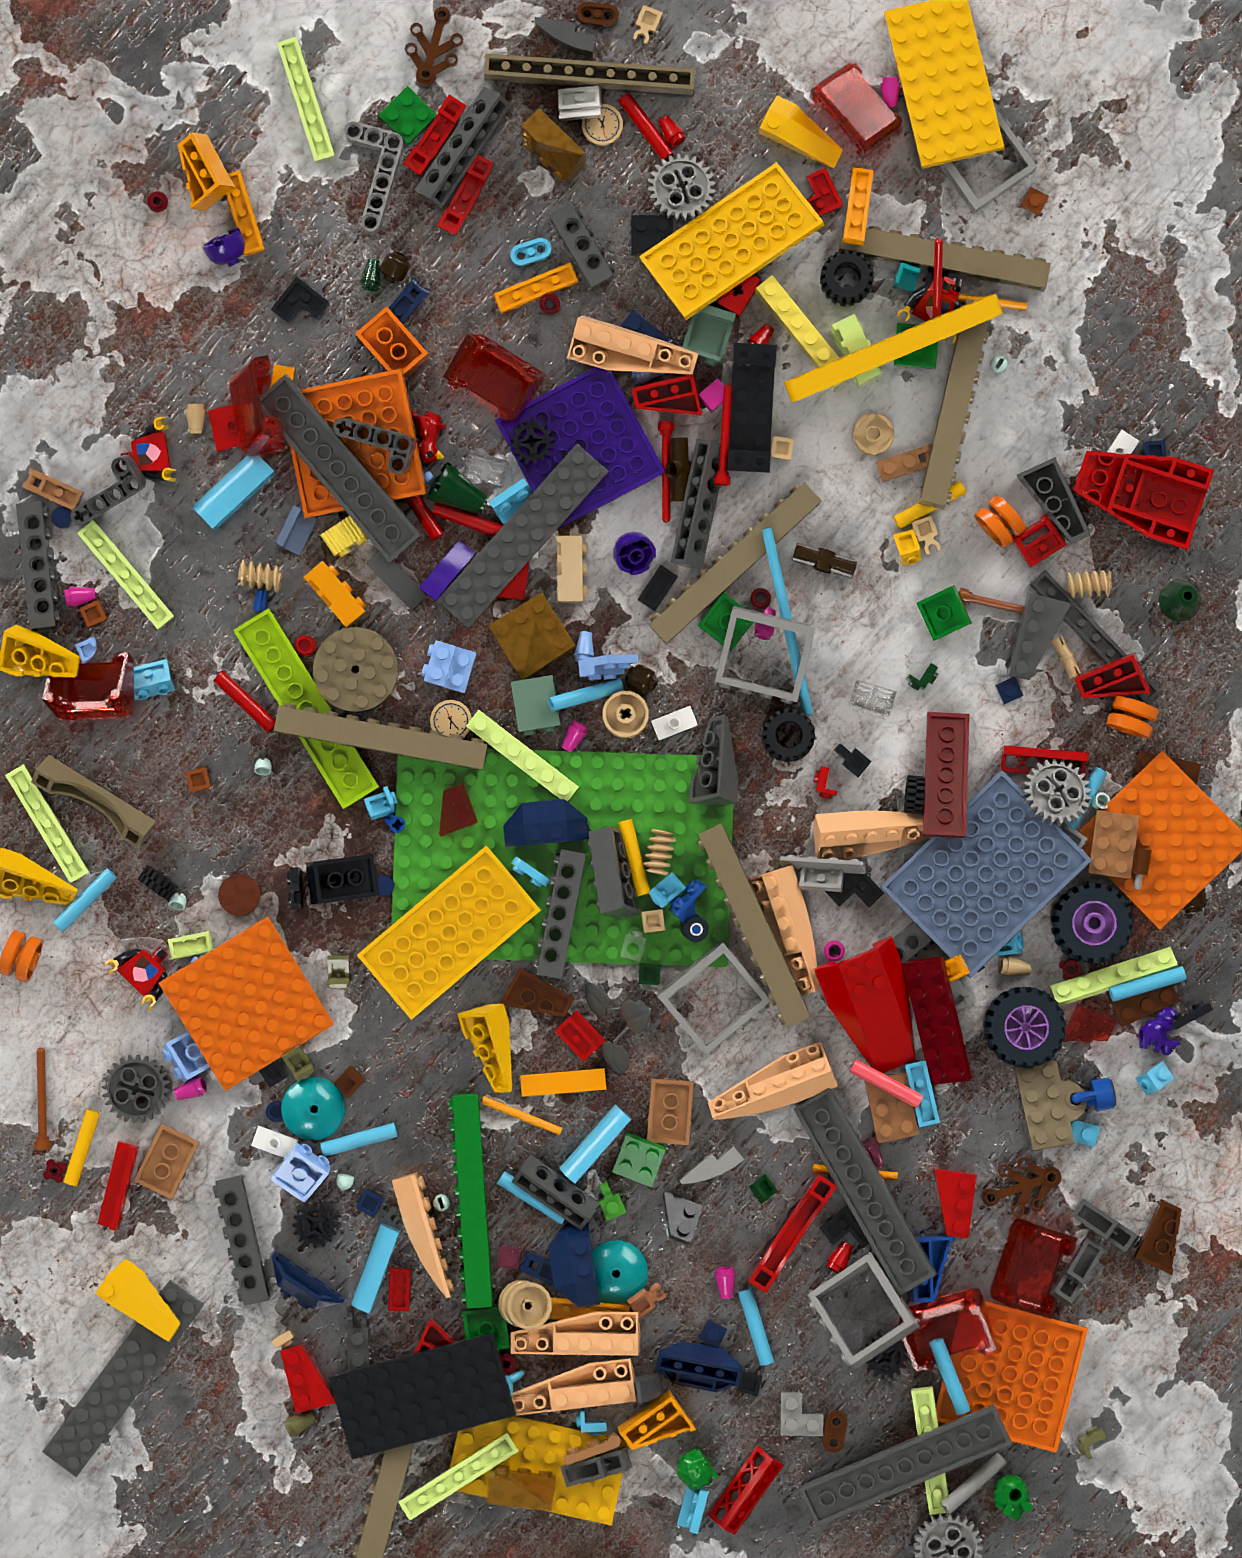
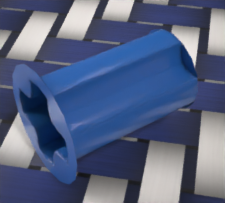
[253,589,269,612]
[384,814,406,833]

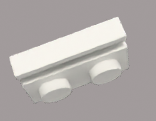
[558,85,602,121]

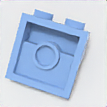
[421,640,477,693]
[578,654,639,680]
[162,1031,210,1082]
[270,1142,331,1203]

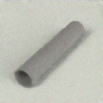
[940,1453,1007,1514]

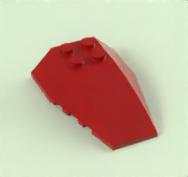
[1073,451,1214,550]
[813,936,916,1073]

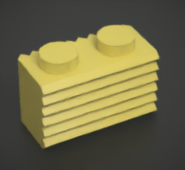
[320,516,369,558]

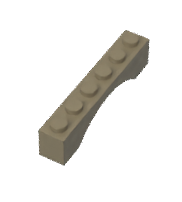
[31,755,156,849]

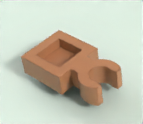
[626,1282,666,1319]

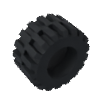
[820,250,874,306]
[762,708,815,763]

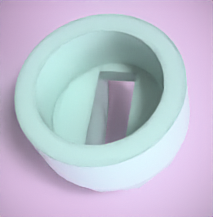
[990,355,1008,373]
[254,758,272,776]
[1091,792,1110,810]
[168,892,187,910]
[337,1174,354,1190]
[433,1194,450,1211]

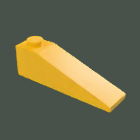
[759,96,843,169]
[0,625,81,677]
[0,848,78,905]
[458,1004,512,1092]
[95,1259,181,1342]

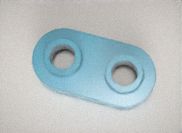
[510,238,551,267]
[511,856,550,888]

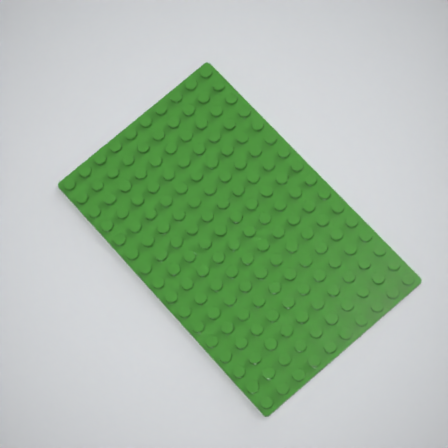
[392,749,733,967]

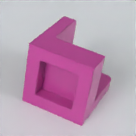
[698,378,724,413]

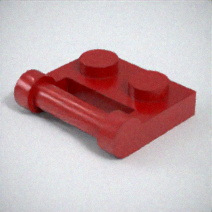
[1011,514,1066,568]

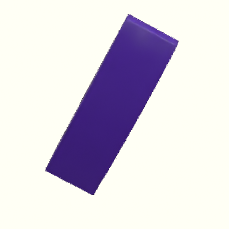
[419,540,476,602]

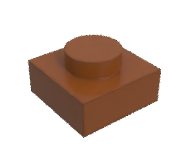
[1020,187,1049,216]
[79,600,108,628]
[186,767,212,793]

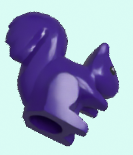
[1139,1007,1181,1056]

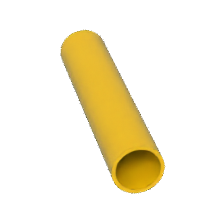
[893,480,966,529]
[618,819,650,896]
[63,1109,101,1186]

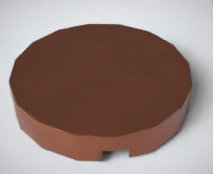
[218,874,261,916]

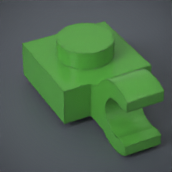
[599,1181,627,1221]

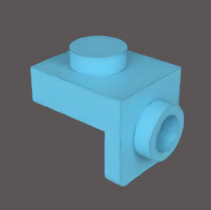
[364,786,397,821]
[648,872,686,908]
[1136,1061,1174,1095]
[576,1408,607,1436]

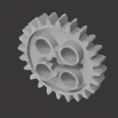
[648,153,716,222]
[1022,759,1091,826]
[913,1512,983,1558]

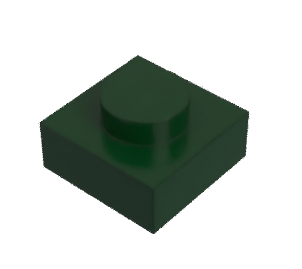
[638,963,661,985]
[749,1174,777,1204]

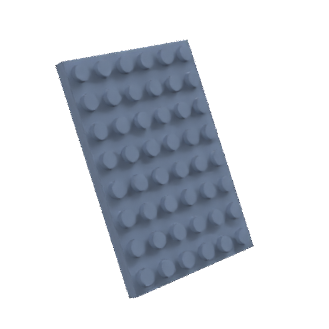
[880,770,1092,978]

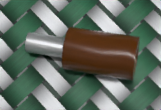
[1132,848,1152,890]

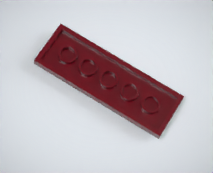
[923,712,970,838]
[902,956,972,1085]

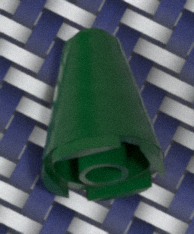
[427,462,488,514]
[1159,580,1201,622]

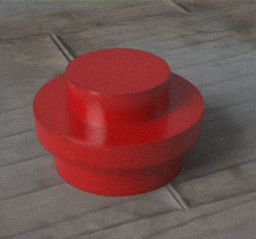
[295,635,316,656]

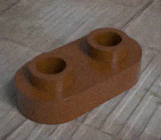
[577,2,618,27]
[822,1409,847,1453]

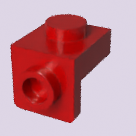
[813,766,838,799]

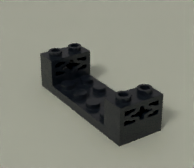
[727,343,777,473]

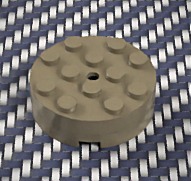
[313,627,399,713]

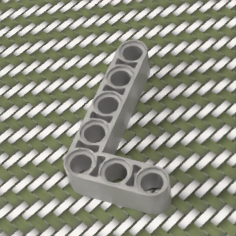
[344,121,404,235]

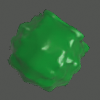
[676,1448,719,1490]
[993,1474,1032,1522]

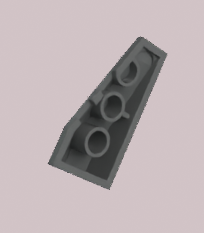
[689,715,738,806]

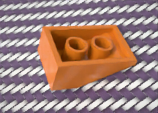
[355,306,430,379]

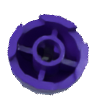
[202,228,245,267]
[613,532,656,575]

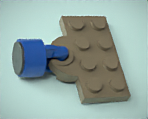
[1014,1060,1117,1152]

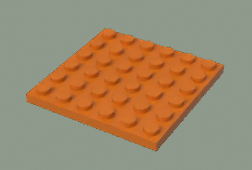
[290,369,427,518]
[1078,751,1242,930]
[158,916,334,1091]
[935,1295,1088,1453]

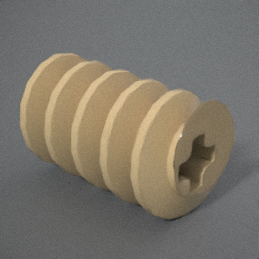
[238,560,284,593]
[1067,570,1111,599]
[643,829,676,875]

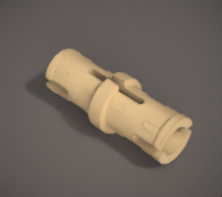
[1051,635,1082,679]

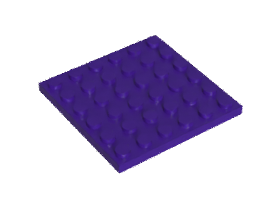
[495,367,665,530]

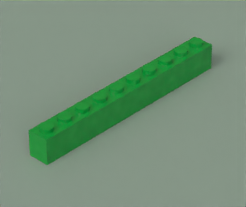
[449,1093,493,1309]

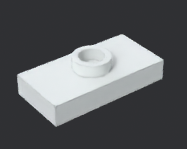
[1107,430,1139,454]
[651,706,698,741]
[251,1126,298,1158]

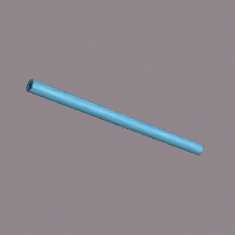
[762,528,813,715]

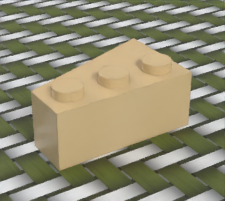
[556,536,587,603]

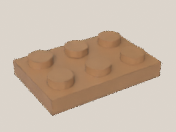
[1088,810,1140,879]
[864,1072,919,1143]
[647,1078,694,1145]
[134,1123,200,1200]

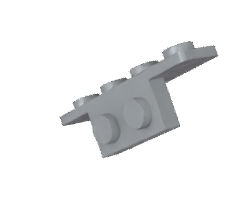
[779,855,866,892]

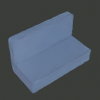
[275,505,318,555]

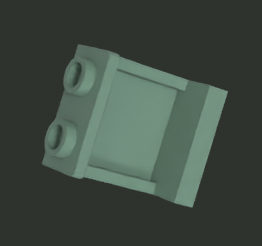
[682,305,736,366]
[511,675,561,736]

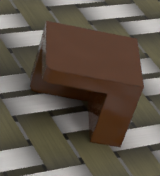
[334,1065,366,1099]

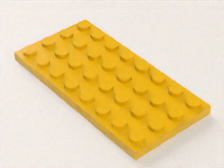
[884,0,1004,169]
[639,162,824,320]
[357,845,541,1020]
[450,1416,629,1526]

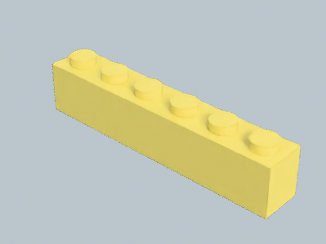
[755,275,844,390]

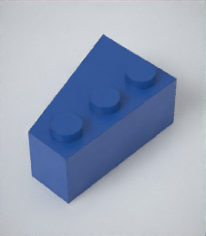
[908,1235,954,1303]

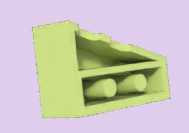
[830,314,883,387]

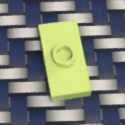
[168,931,213,960]

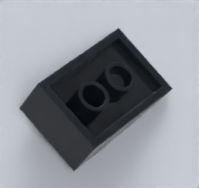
[305,854,379,904]

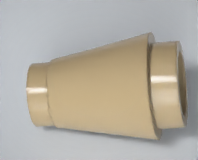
[185,404,206,433]
[998,955,1031,976]

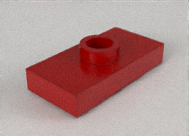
[388,1267,411,1312]

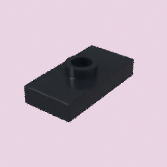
[637,565,678,612]

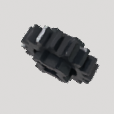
[509,419,555,466]
[292,1202,339,1249]
[865,1332,909,1379]

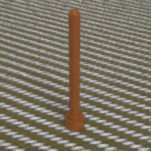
[958,587,1024,614]
[34,1048,51,1150]

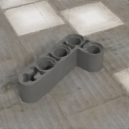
[333,418,416,474]
[70,455,146,525]

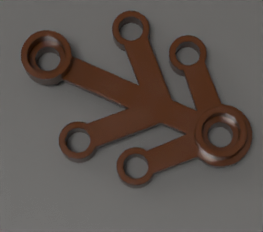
[405,7,463,86]
[981,1157,1062,1218]

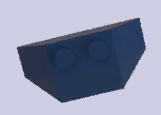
[503,799,589,847]
[548,1222,600,1308]
[272,1251,346,1310]
[655,1341,743,1392]

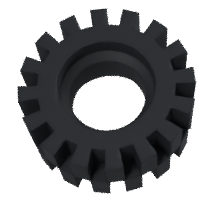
[904,775,925,814]
[137,865,178,901]

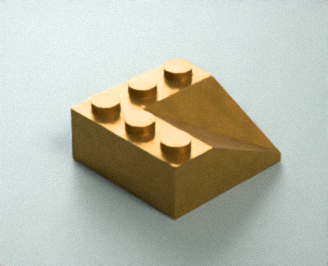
[521,108,585,183]
[488,592,576,680]
[487,1465,556,1512]

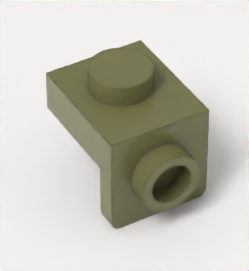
[327,955,350,990]
[281,1044,315,1082]
[1076,1426,1107,1460]

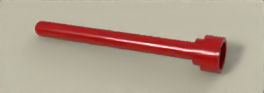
[932,238,943,319]
[714,384,732,486]
[658,421,675,523]

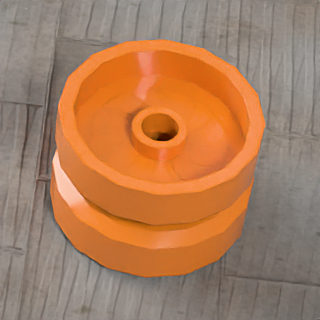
[974,494,1027,549]
[1105,696,1159,739]
[0,930,44,983]

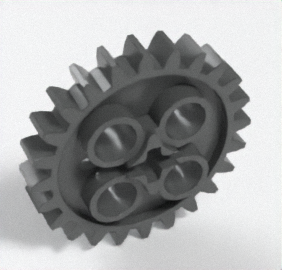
[102,1054,171,1123]

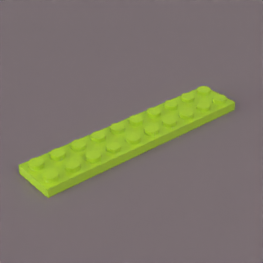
[233,608,379,809]

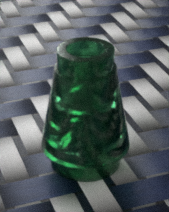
[360,258,381,291]

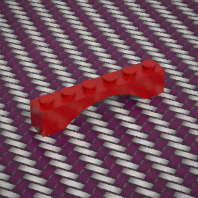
[748,1173,837,1293]

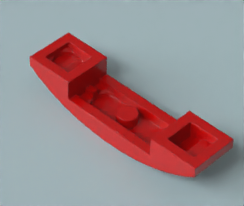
[403,94,467,176]
[437,155,495,236]

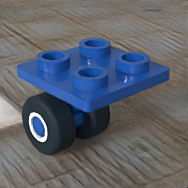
[669,879,709,942]

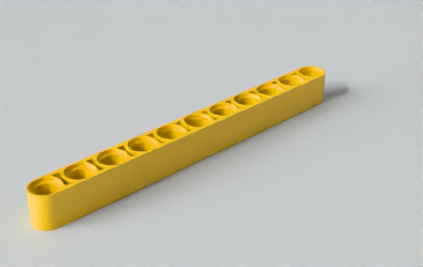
[784,293,1003,402]

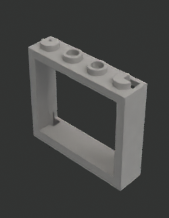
[939,102,1037,214]
[715,606,816,704]
[656,941,771,1055]
[808,1252,920,1369]

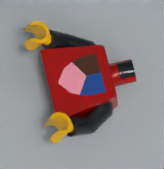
[897,277,962,344]
[121,417,176,482]
[103,946,169,1010]

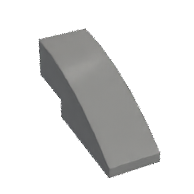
[679,1146,745,1184]

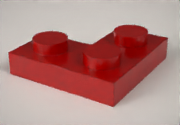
[806,167,843,217]

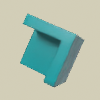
[893,262,921,293]

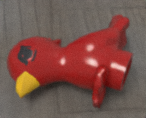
[411,410,447,464]

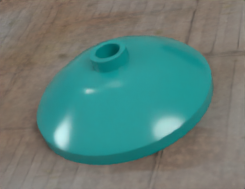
[281,1077,345,1140]
[592,1240,648,1304]

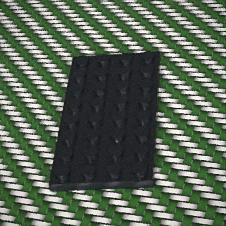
[329,1332,517,1460]

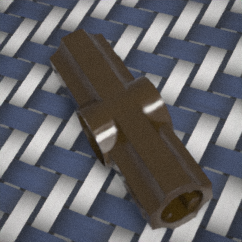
[665,437,692,501]
[792,543,857,579]

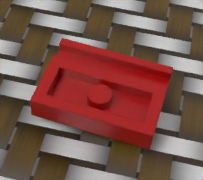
[555,1010,606,1062]

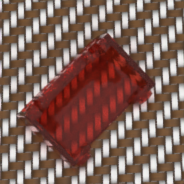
[809,63,902,161]
[443,332,546,422]
[229,355,284,456]
[42,651,134,721]
[991,1218,1077,1319]
[898,1288,997,1372]

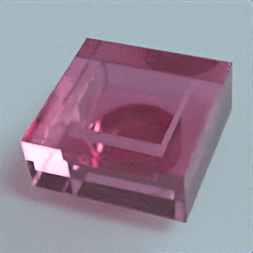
[497,1245,520,1269]

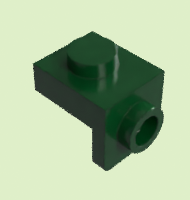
[906,663,939,691]

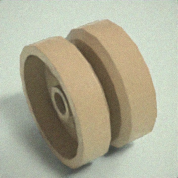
[603,691,649,738]
[499,1280,552,1329]

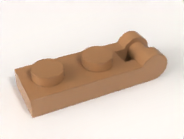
[876,444,932,482]
[22,468,84,510]
[563,1432,621,1466]

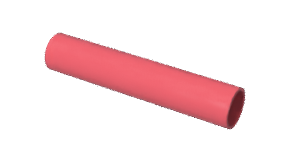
[849,1059,923,1108]

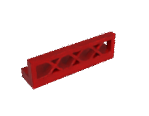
[1000,745,1089,779]
[97,1141,140,1231]
[708,1446,784,1535]

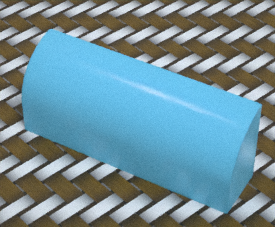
[192,450,276,531]
[559,1104,631,1184]
[351,1223,401,1313]

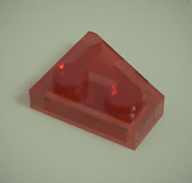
[439,783,478,837]
[1062,1003,1117,1042]

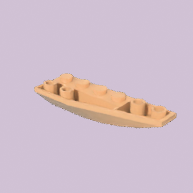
[567,315,699,374]
[813,811,932,860]
[749,865,819,995]
[708,1041,838,1120]
[392,1172,454,1298]
[511,1312,640,1355]
[512,1358,637,1416]

